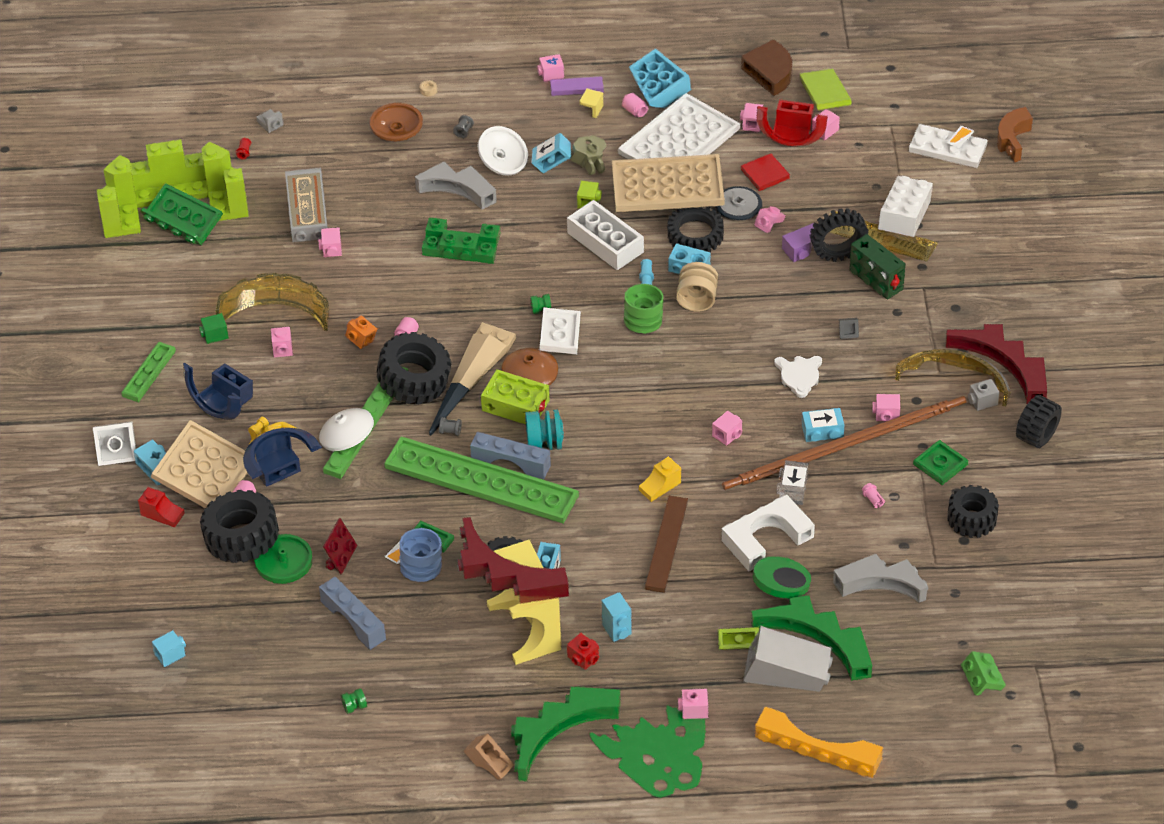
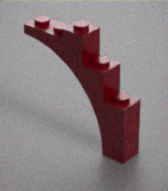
[945,324,1047,404]
[457,517,569,604]

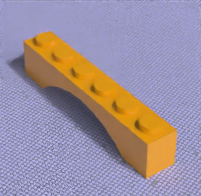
[755,707,883,778]

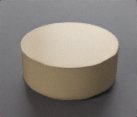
[420,80,437,97]

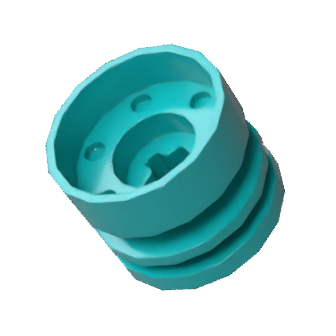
[525,409,564,450]

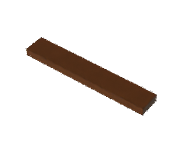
[645,495,688,593]

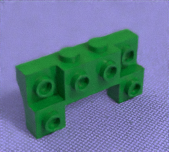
[422,217,501,264]

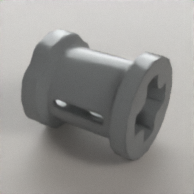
[453,115,474,138]
[439,417,462,436]

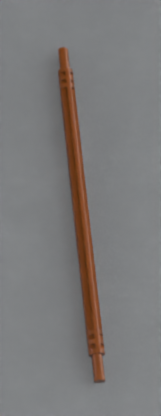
[722,396,966,490]

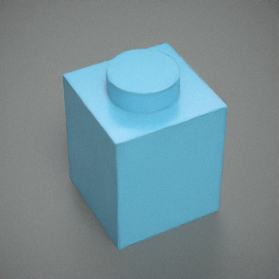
[152,631,186,667]

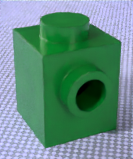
[199,313,229,344]

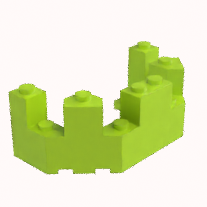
[97,140,249,238]

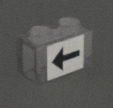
[776,460,809,505]

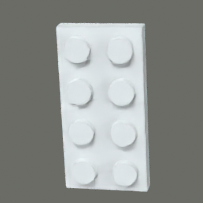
[909,124,987,168]

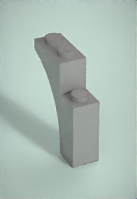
[415,162,497,210]
[833,554,928,603]

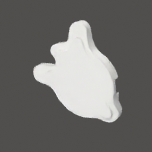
[774,356,822,398]

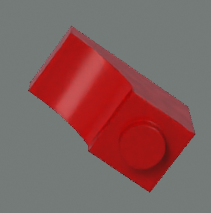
[138,487,185,528]

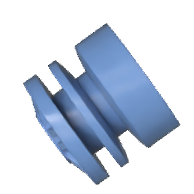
[399,528,442,582]

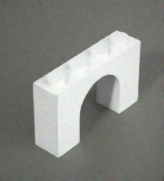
[722,495,815,571]

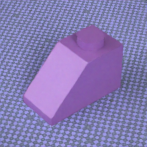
[782,223,814,262]

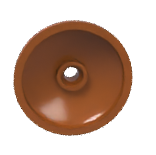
[370,103,423,142]
[502,347,558,386]

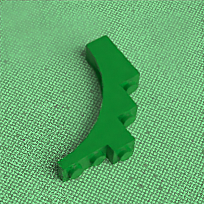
[751,595,872,681]
[511,687,621,781]

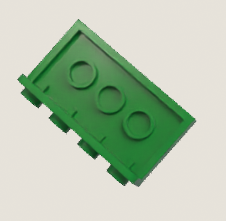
[140,183,223,246]

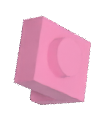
[754,206,786,233]

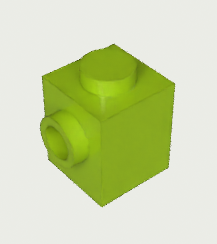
[577,181,602,209]

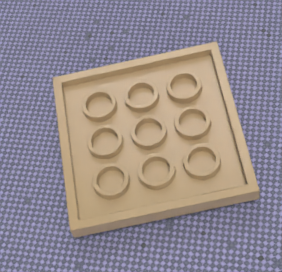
[151,420,248,508]

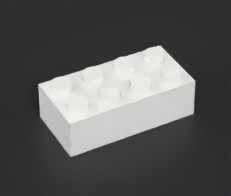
[878,176,933,237]
[567,200,644,270]

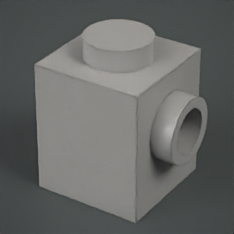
[968,379,1000,411]

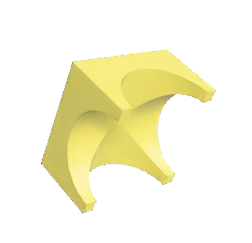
[487,540,561,665]

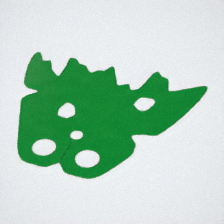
[590,706,705,798]

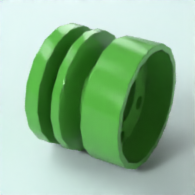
[624,284,664,333]

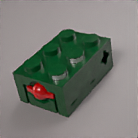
[849,234,906,300]

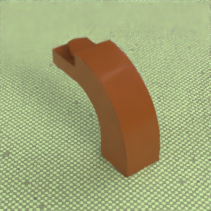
[997,107,1033,162]

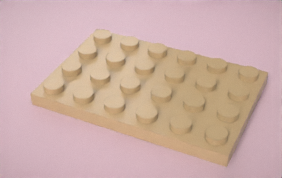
[612,154,725,212]

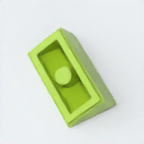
[717,627,759,650]

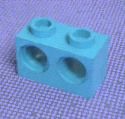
[668,244,711,274]

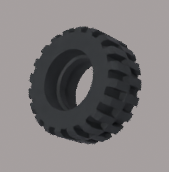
[376,332,451,405]
[200,490,279,563]

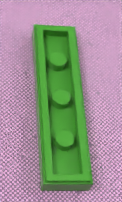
[121,342,176,402]

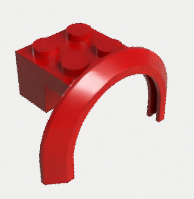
[756,99,828,147]

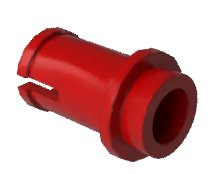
[236,137,251,160]

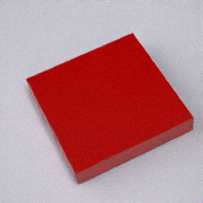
[741,153,790,191]

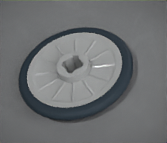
[715,186,762,220]

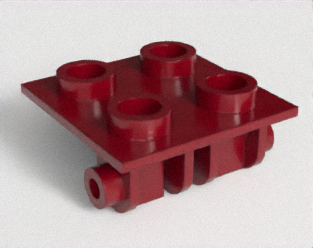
[323,518,358,574]

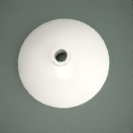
[478,126,528,175]
[319,408,374,451]

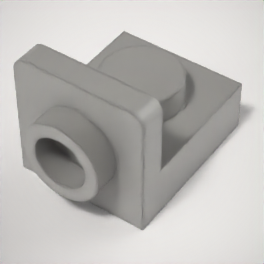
[256,109,283,133]

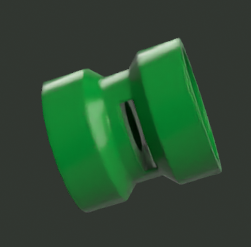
[530,294,551,314]
[341,688,367,714]

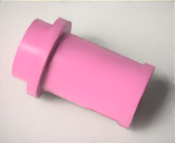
[862,483,885,508]

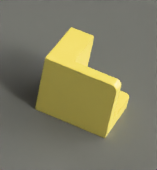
[580,89,603,118]

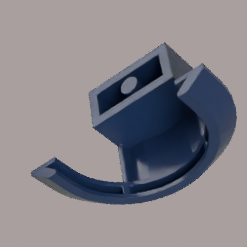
[183,363,253,420]
[243,428,322,487]

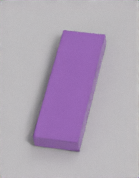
[550,76,604,96]

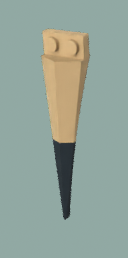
[429,322,516,436]

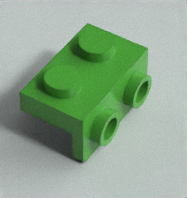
[961,651,1006,696]

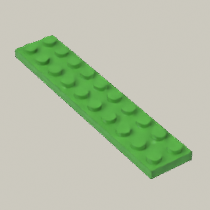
[384,436,579,524]

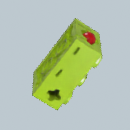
[481,370,550,424]

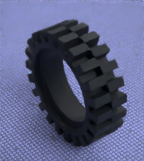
[667,206,724,252]
[810,208,869,262]

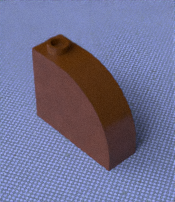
[741,39,792,96]

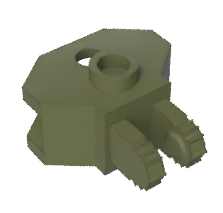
[569,135,607,175]

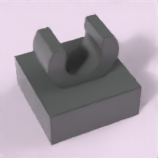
[839,318,859,339]

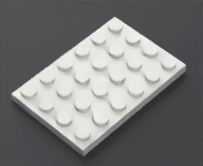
[618,93,740,160]

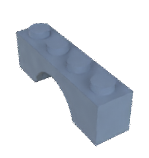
[470,432,551,479]
[319,577,386,650]

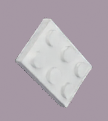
[539,308,581,354]

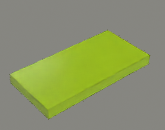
[800,69,851,110]

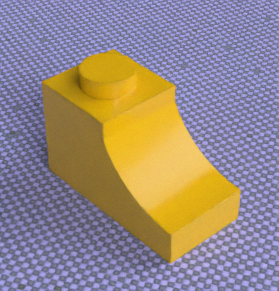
[639,456,681,502]

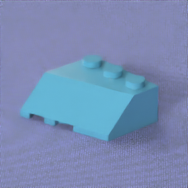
[629,49,691,108]

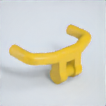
[248,417,296,444]

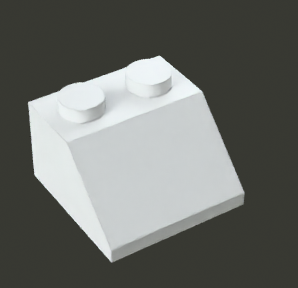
[93,421,136,466]

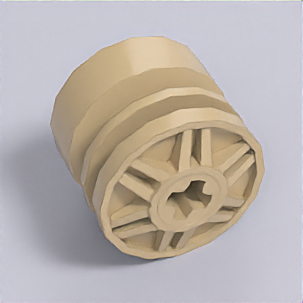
[677,262,718,312]

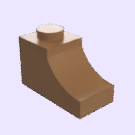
[463,734,514,780]

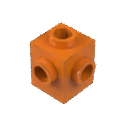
[345,315,377,349]

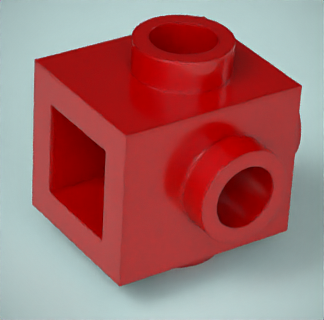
[567,633,599,670]

